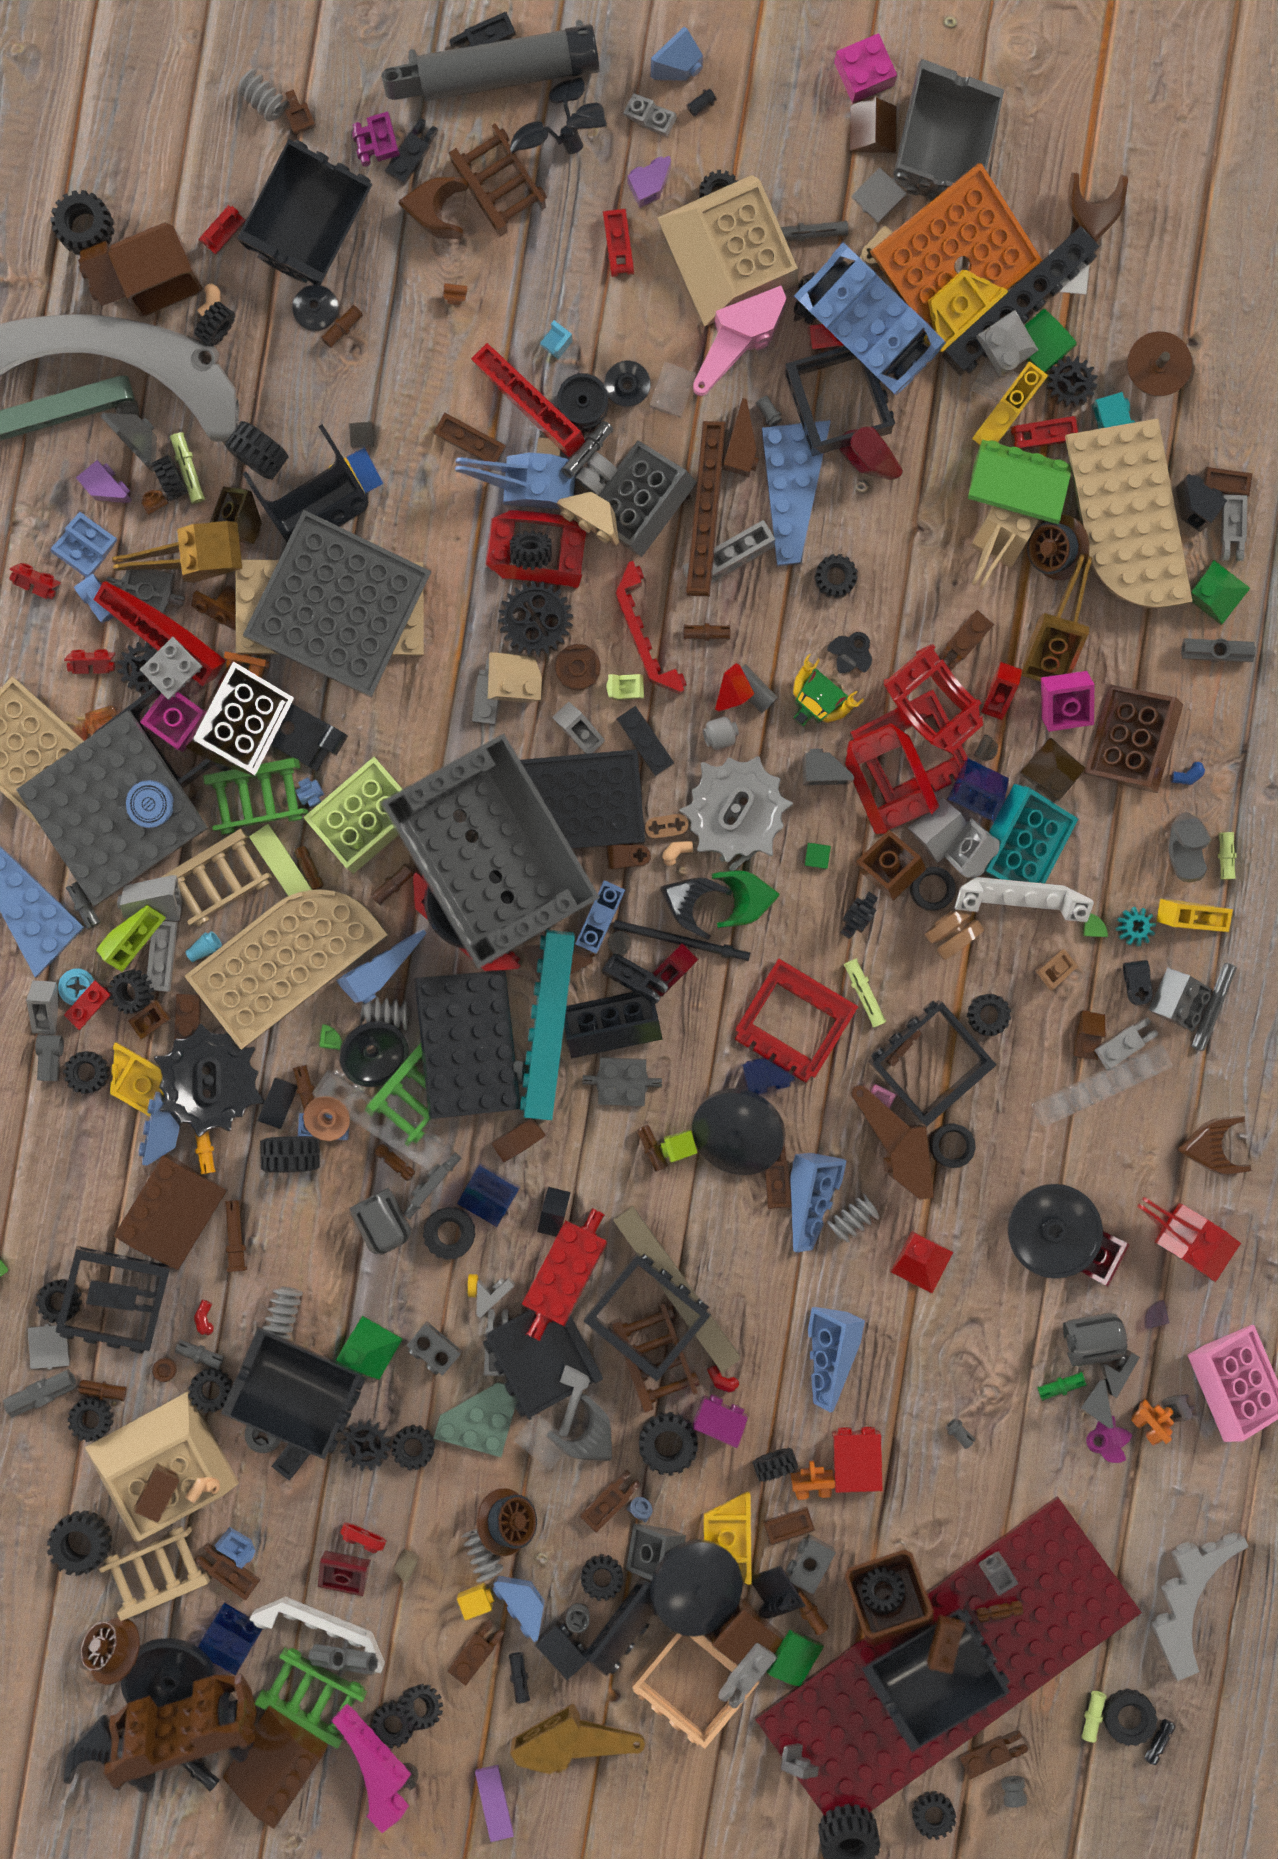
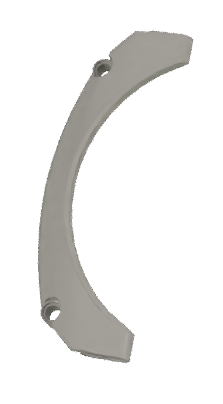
[0,314,239,442]

